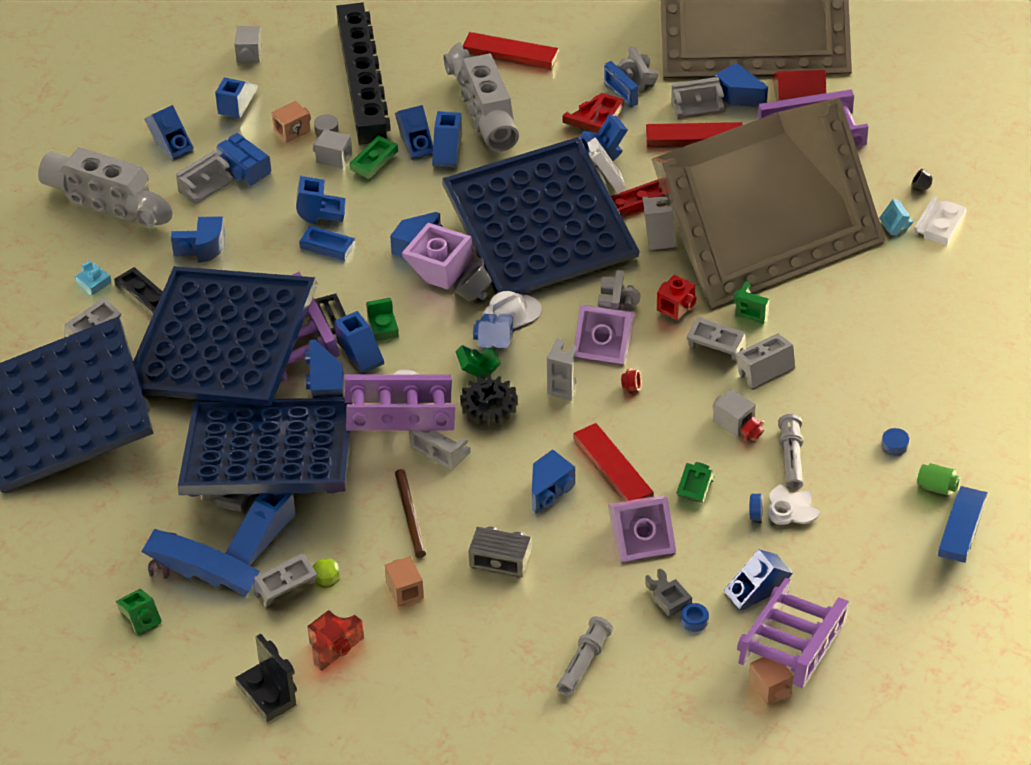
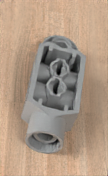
[443,42,519,152]
[38,147,173,227]

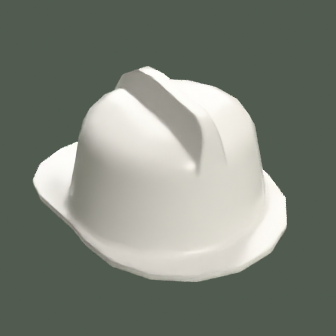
[483,291,542,329]

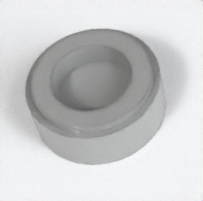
[314,114,338,135]

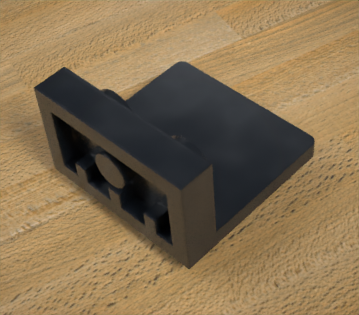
[235,633,297,722]

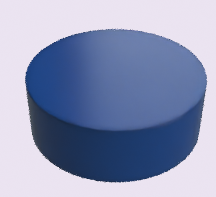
[882,428,910,454]
[749,494,763,521]
[680,603,709,632]

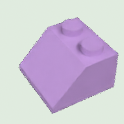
[402,223,474,290]
[574,305,635,364]
[608,495,676,562]

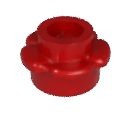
[621,368,641,394]
[740,417,765,441]

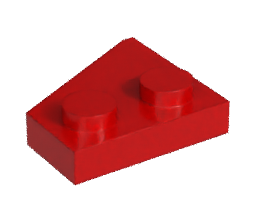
[562,93,624,133]

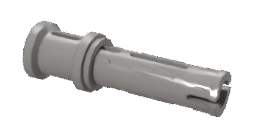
[778,414,803,490]
[556,616,613,696]

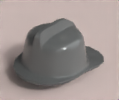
[453,258,492,302]

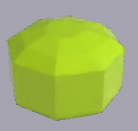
[312,558,340,586]

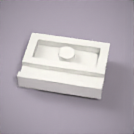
[587,137,626,194]
[914,196,967,245]

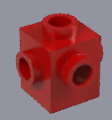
[656,275,697,321]

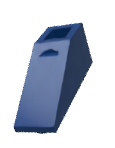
[225,493,295,565]

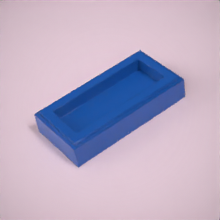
[604,61,638,107]
[299,226,355,261]

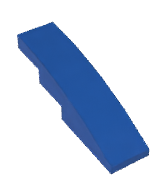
[938,486,988,563]
[141,529,260,597]

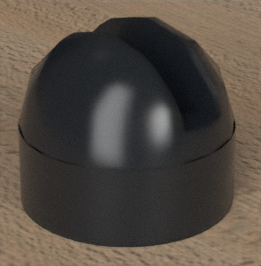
[911,168,933,190]

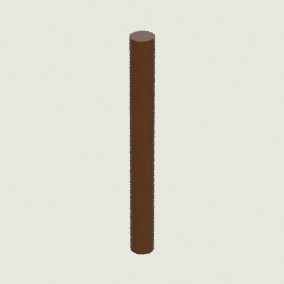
[395,469,426,558]

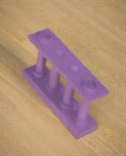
[758,89,869,147]
[282,271,341,381]
[344,374,455,431]
[737,578,849,688]

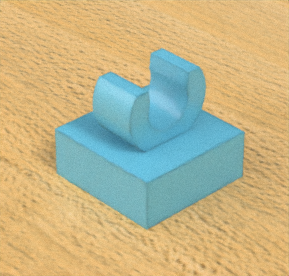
[879,199,913,236]
[75,260,112,295]

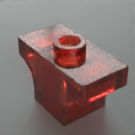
[307,610,364,671]

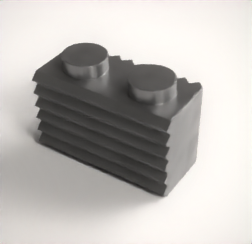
[468,526,532,577]

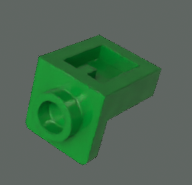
[733,281,770,324]
[366,298,399,341]
[455,345,501,380]
[676,462,715,503]
[116,588,162,635]

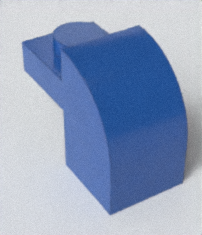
[580,114,628,167]
[296,176,346,225]
[171,216,225,263]

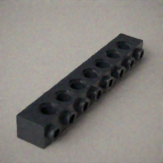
[336,2,391,145]

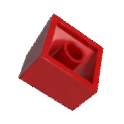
[773,69,826,101]

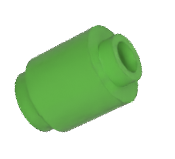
[917,463,960,496]

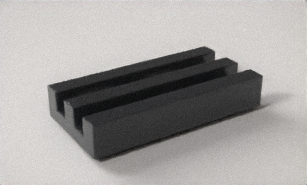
[314,293,346,335]

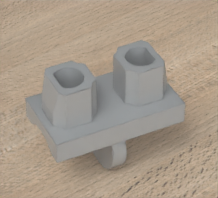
[617,47,658,92]
[598,270,641,310]

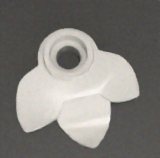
[768,484,820,525]

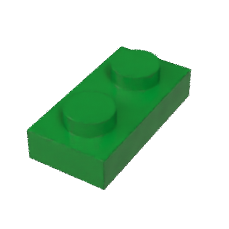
[350,136,398,179]

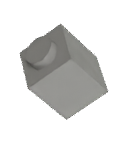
[234,26,262,62]
[313,129,352,169]
[713,389,756,437]

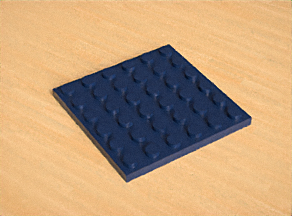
[442,137,640,295]
[133,266,318,406]
[0,316,154,493]
[178,397,353,497]

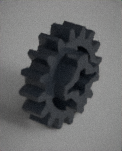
[460,375,518,426]

